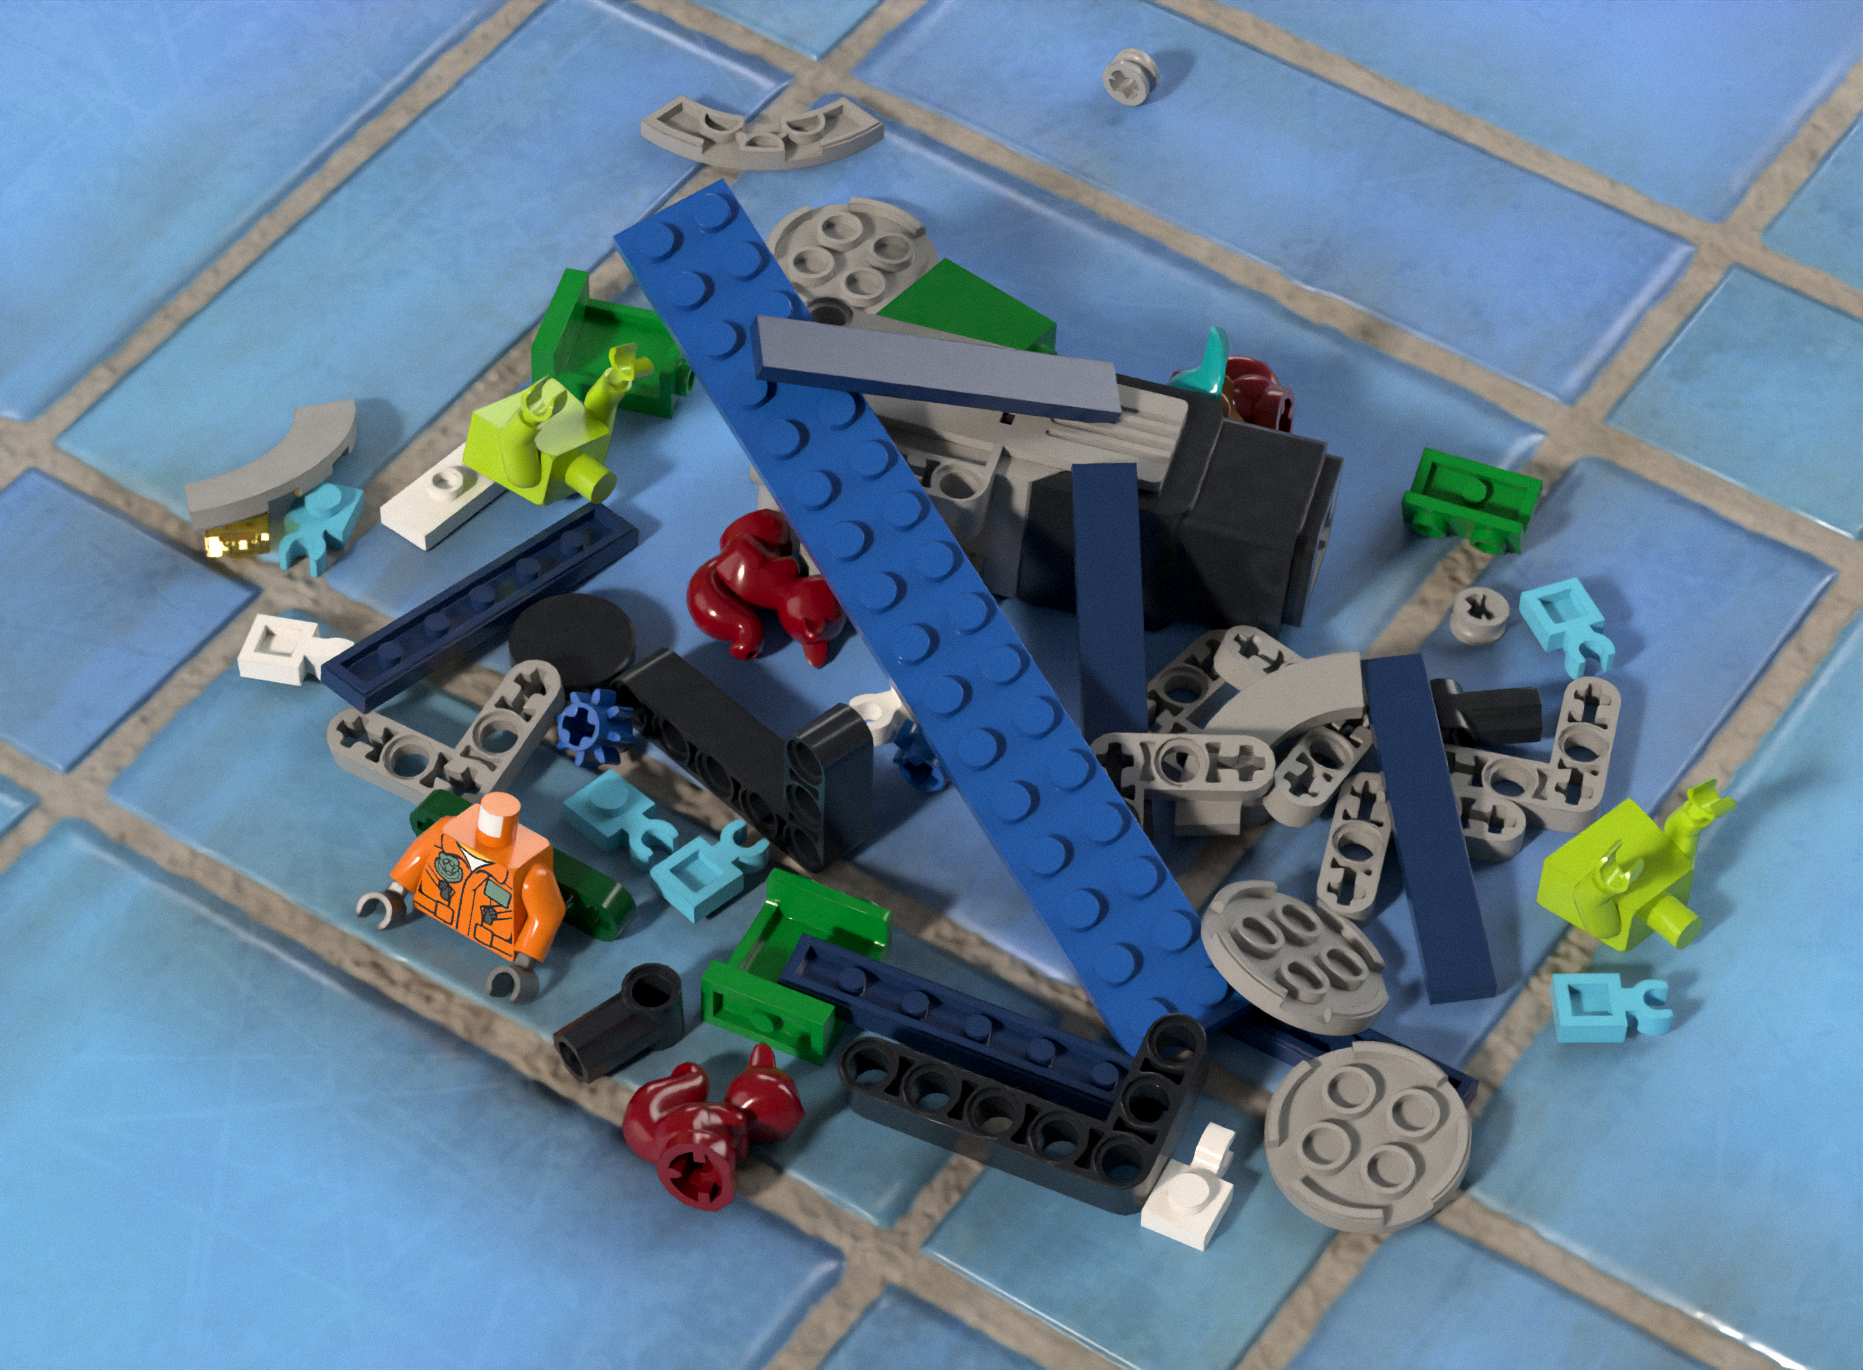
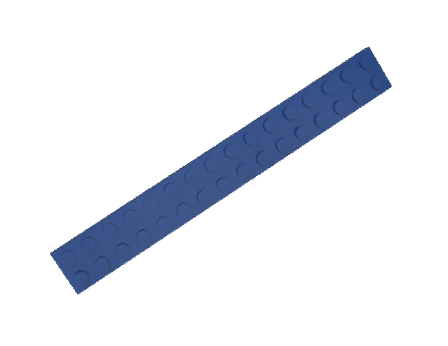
[613,178,1253,1060]

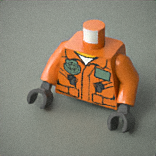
[356,792,566,1005]

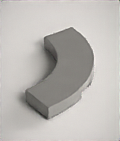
[641,94,884,171]
[184,398,358,532]
[1174,651,1363,836]

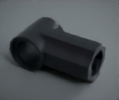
[1429,678,1543,749]
[553,963,685,1084]

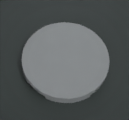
[765,197,939,315]
[1201,880,1389,1036]
[1264,1041,1472,1234]

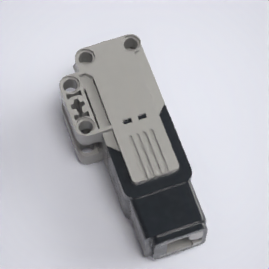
[750,295,1344,641]

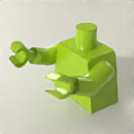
[462,342,654,506]
[1536,776,1736,952]

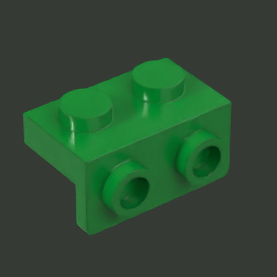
[1401,447,1543,556]

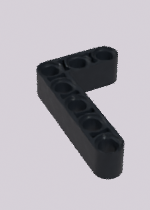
[609,647,874,874]
[837,1013,1209,1216]

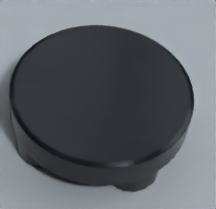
[508,593,636,701]

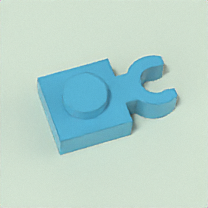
[278,481,365,578]
[1518,577,1615,680]
[563,768,679,874]
[650,819,770,924]
[1550,973,1673,1043]

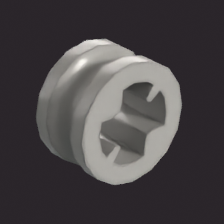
[1102,48,1160,106]
[1449,587,1510,647]

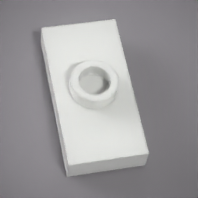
[380,442,507,552]

